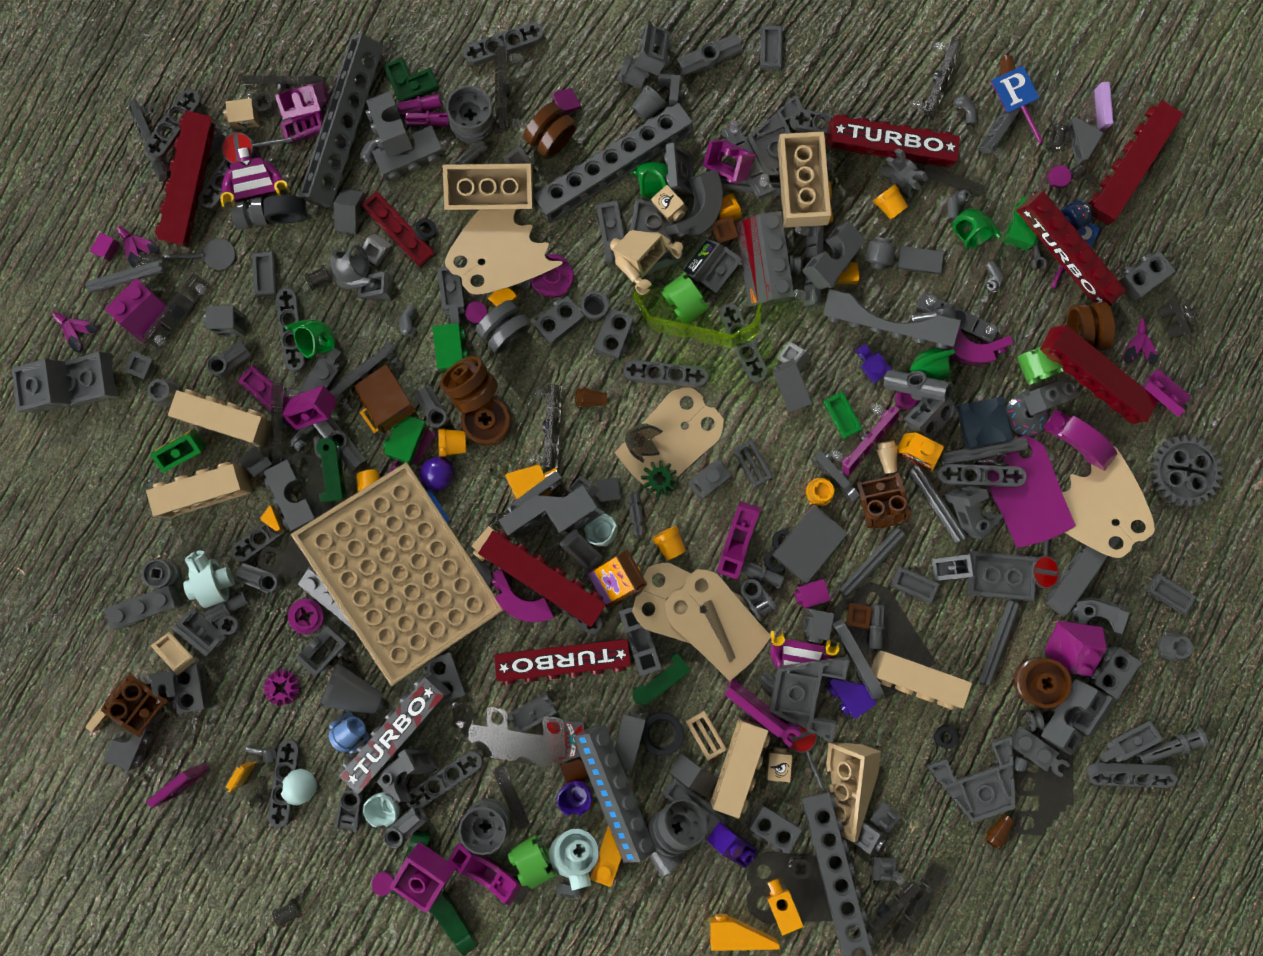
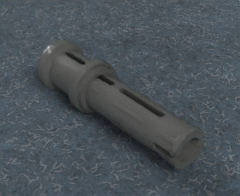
[1137,728,1209,765]

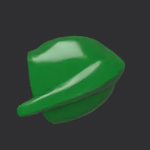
[630,162,669,199]
[952,208,1002,249]
[285,319,335,358]
[910,347,955,381]

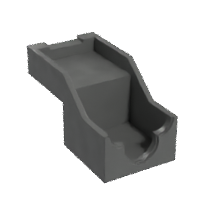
[11,352,118,413]
[498,485,605,539]

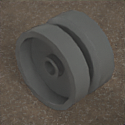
[475,300,532,355]

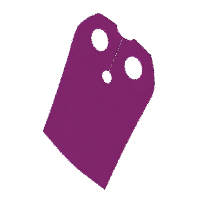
[980,435,1076,548]

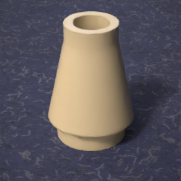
[876,440,898,473]

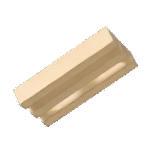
[685,710,727,761]

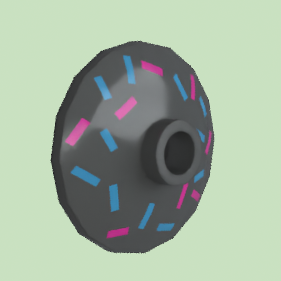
[1006,394,1048,436]

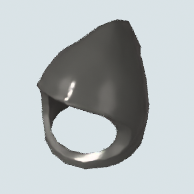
[330,244,372,289]

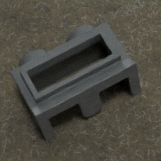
[634,19,672,76]
[1021,378,1080,416]
[802,608,834,644]
[295,623,348,676]

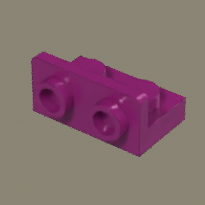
[1142,369,1191,417]

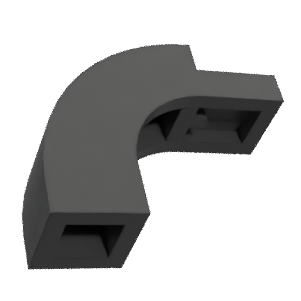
[665,169,723,237]

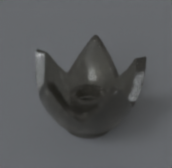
[625,423,663,463]

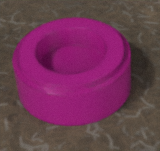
[1047,165,1071,189]
[465,302,488,324]
[895,391,918,410]
[371,871,394,896]

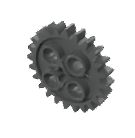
[1148,435,1224,507]

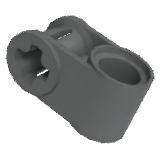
[740,579,778,622]
[334,788,365,833]

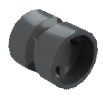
[231,197,270,230]
[142,559,181,588]

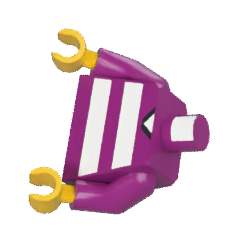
[220,148,290,207]
[770,631,840,669]

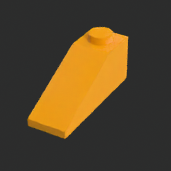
[590,825,621,887]
[709,914,780,951]

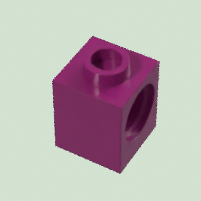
[794,579,831,608]

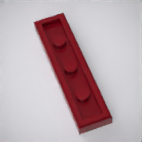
[361,191,436,268]

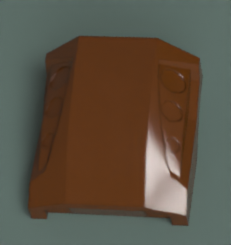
[856,472,911,529]
[101,672,168,737]

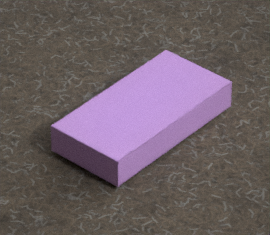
[1094,82,1113,131]

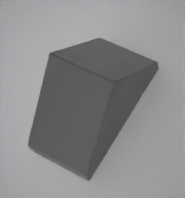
[1066,118,1103,166]
[334,188,364,235]
[358,271,394,301]
[932,554,976,581]
[669,753,718,797]

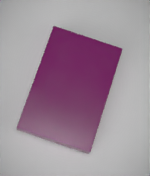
[146,763,210,808]

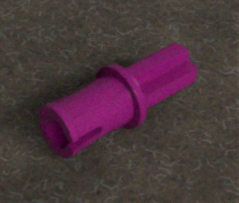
[398,94,442,115]
[405,111,449,127]

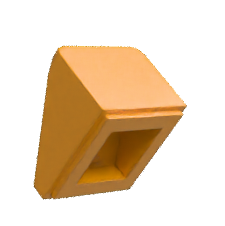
[718,193,742,221]
[836,262,859,285]
[488,287,518,307]
[260,505,285,533]

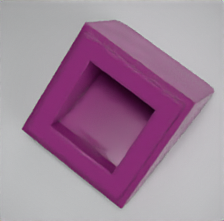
[552,88,581,116]
[90,233,120,262]

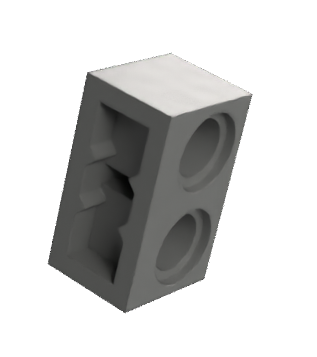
[1118,251,1176,301]
[534,296,585,347]
[203,306,246,337]
[594,308,636,361]
[904,398,958,439]
[1087,646,1142,699]
[424,652,468,703]
[170,663,211,714]
[748,803,802,854]

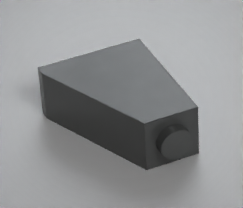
[615,711,646,773]

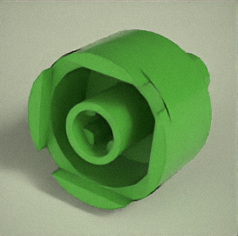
[661,273,710,324]
[1017,346,1063,385]
[508,835,557,889]

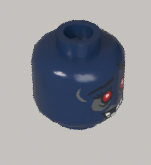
[1060,201,1092,231]

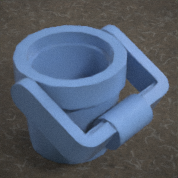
[328,712,370,754]

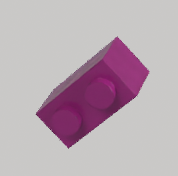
[282,385,337,430]

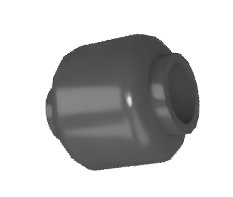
[866,237,896,270]

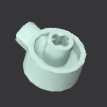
[183,550,235,608]
[549,829,599,890]

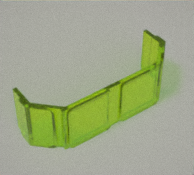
[632,278,762,348]

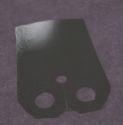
[832,582,936,698]
[747,852,855,924]

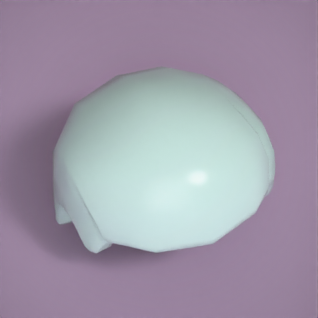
[584,513,618,547]
[281,769,317,805]
[363,792,400,828]

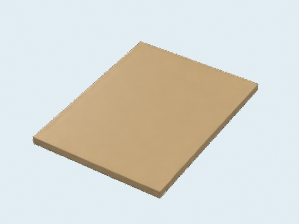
[291,462,503,686]

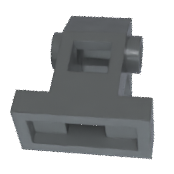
[944,486,1003,539]
[1073,597,1129,634]
[377,749,438,803]

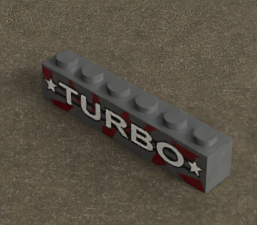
[339,674,451,795]

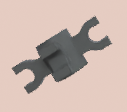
[880,148,928,199]

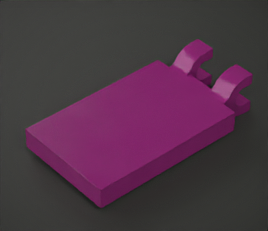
[724,678,801,747]

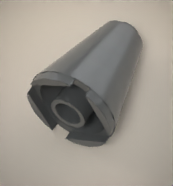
[319,663,385,714]

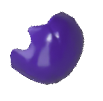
[420,456,455,491]
[556,781,593,816]

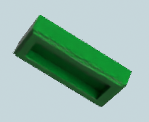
[822,391,863,440]

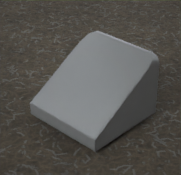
[363,234,392,266]
[777,341,810,372]

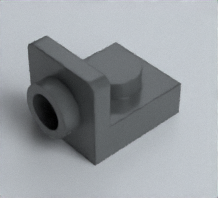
[853,821,888,854]

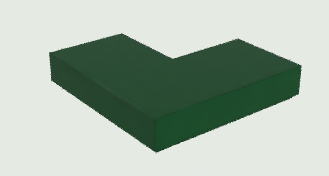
[383,57,439,102]

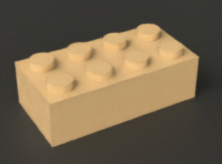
[777,132,831,228]
[443,163,534,210]
[168,389,273,447]
[146,462,253,519]
[871,650,972,711]
[710,717,770,818]

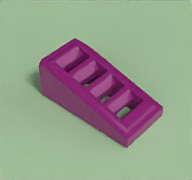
[280,109,326,144]

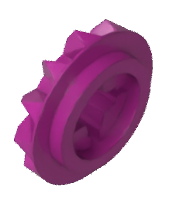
[288,599,324,634]
[263,670,300,706]

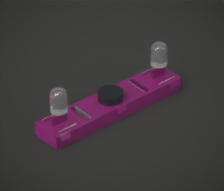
[830,403,900,476]

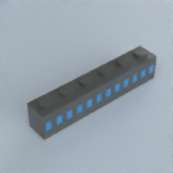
[573,724,656,863]

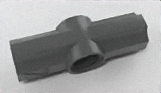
[676,34,743,78]
[883,370,953,402]
[313,415,368,473]

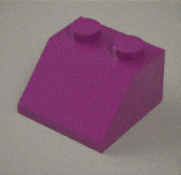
[105,278,173,344]
[1044,621,1107,676]
[389,842,457,913]

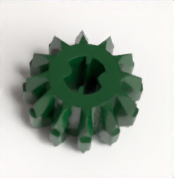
[641,460,678,498]

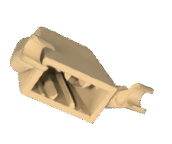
[610,230,683,295]

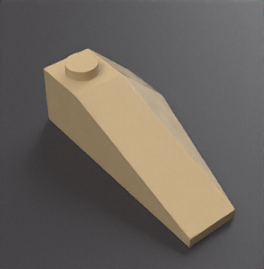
[826,742,881,843]

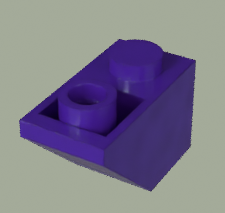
[826,678,877,719]
[706,822,759,869]

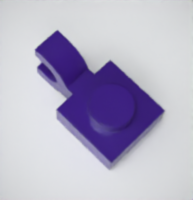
[855,344,892,384]

